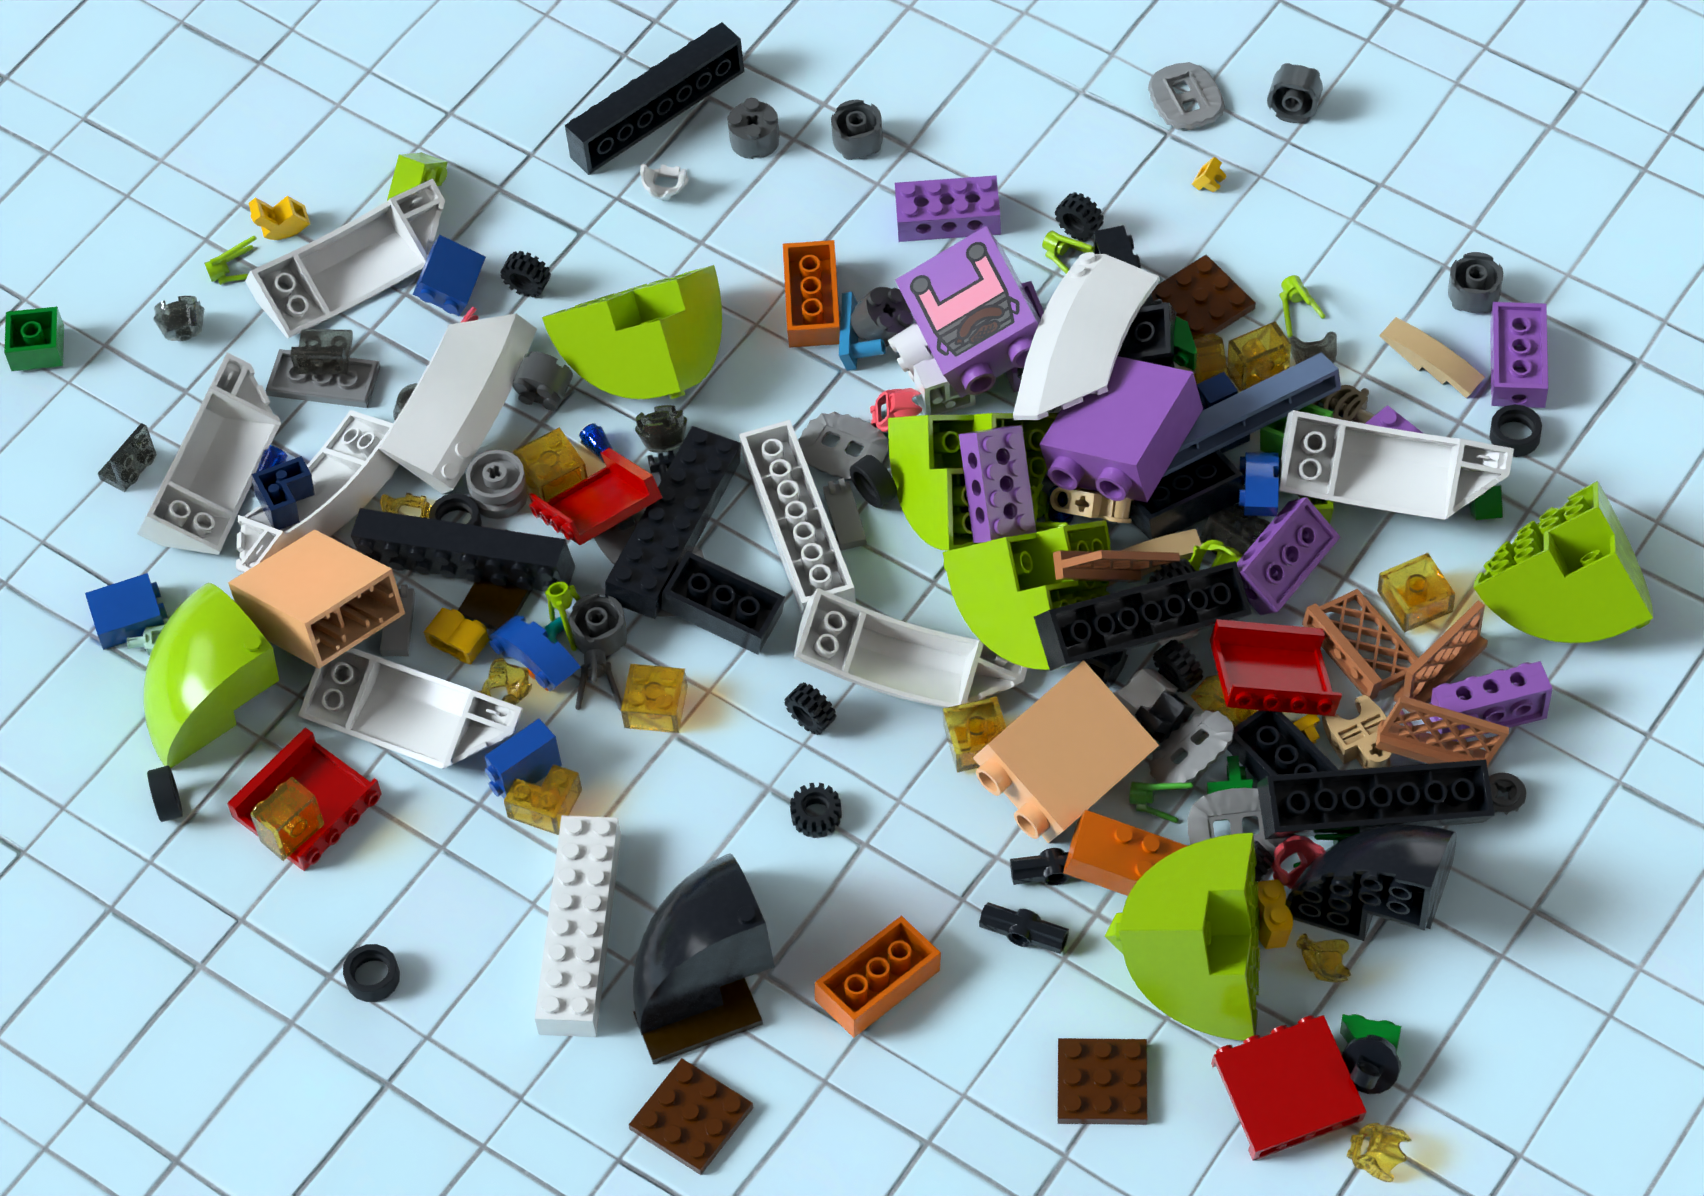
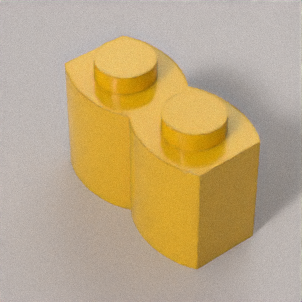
[423,608,490,664]
[1257,879,1293,949]

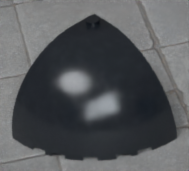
[1285,825,1457,941]
[633,853,775,1035]

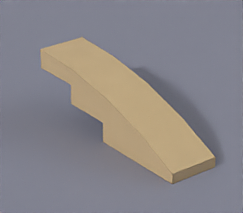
[1379,317,1485,398]
[1106,529,1202,587]

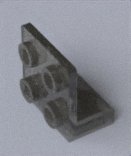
[290,329,353,374]
[98,423,157,492]
[1200,504,1270,555]

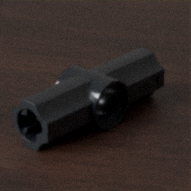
[1010,848,1074,886]
[979,902,1069,954]

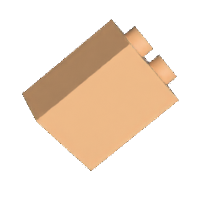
[228,529,405,669]
[973,660,1159,843]

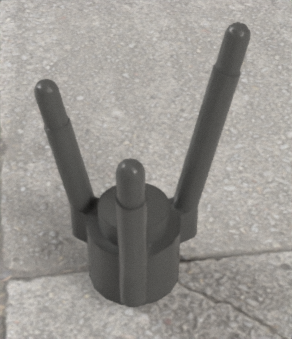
[575,649,624,711]

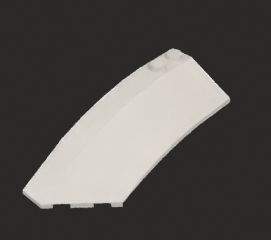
[245,179,445,339]
[1013,252,1160,420]
[378,314,537,494]
[137,352,281,555]
[236,410,400,573]
[1279,410,1514,520]
[794,588,1028,709]
[298,648,523,769]

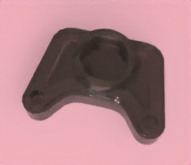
[1288,332,1337,364]

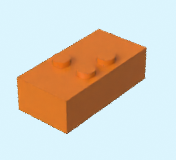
[783,240,840,348]
[1063,810,1187,896]
[815,915,941,1038]

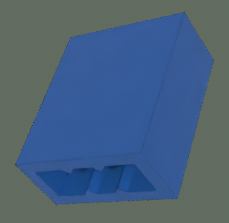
[413,234,486,316]
[85,573,168,650]
[485,718,562,803]

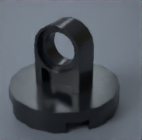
[1342,1035,1401,1094]

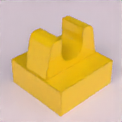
[1192,157,1226,192]
[1293,714,1320,744]

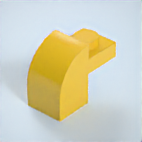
[248,196,310,240]

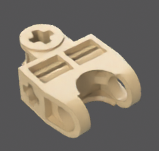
[1050,487,1134,523]
[1322,695,1392,769]

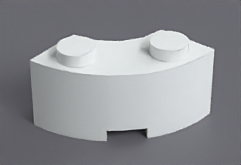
[1113,669,1178,723]

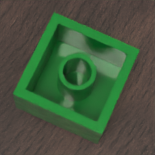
[4,306,64,371]

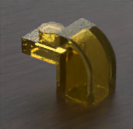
[1191,675,1257,727]

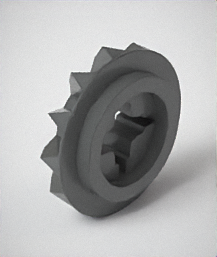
[1489,773,1526,815]

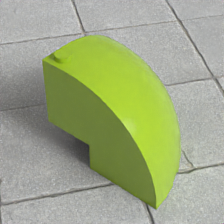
[542,265,722,399]
[888,413,1058,551]
[1473,481,1653,643]
[942,520,1111,670]
[143,583,280,768]
[1115,833,1260,1041]

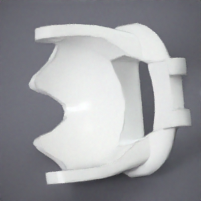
[640,164,689,200]

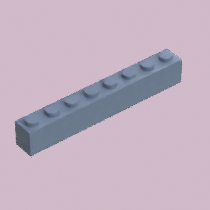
[1163,352,1341,477]

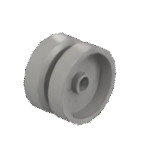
[466,450,529,519]

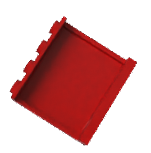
[528,448,663,545]
[1210,619,1342,716]
[227,727,382,871]
[1211,1015,1367,1161]

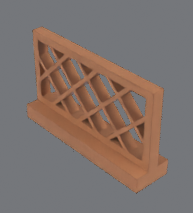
[1053,550,1180,582]
[1302,589,1418,700]
[1394,600,1488,713]
[1376,695,1509,767]

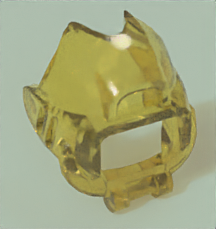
[380,493,432,518]
[477,658,532,705]
[1296,933,1351,983]
[1347,1123,1412,1182]

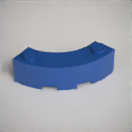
[1239,452,1279,516]
[488,615,581,691]

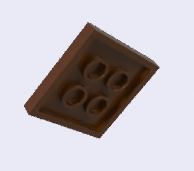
[1151,255,1256,346]
[1058,1038,1147,1125]
[628,1058,754,1175]

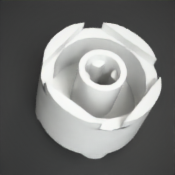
[888,323,934,383]

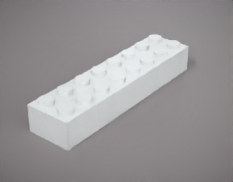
[739,420,856,617]
[535,815,621,1037]

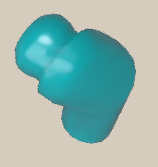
[544,616,565,643]

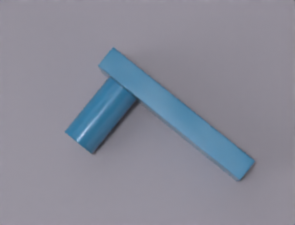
[839,292,886,371]

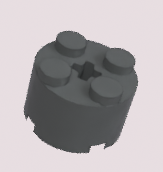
[1267,63,1323,123]
[727,98,780,159]
[831,99,883,160]
[1448,252,1503,313]
[851,287,913,347]
[513,352,573,411]
[569,594,627,656]

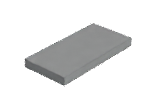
[265,349,380,408]

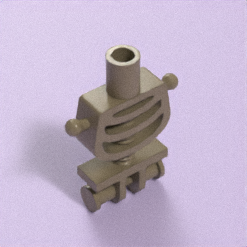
[1312,385,1375,424]

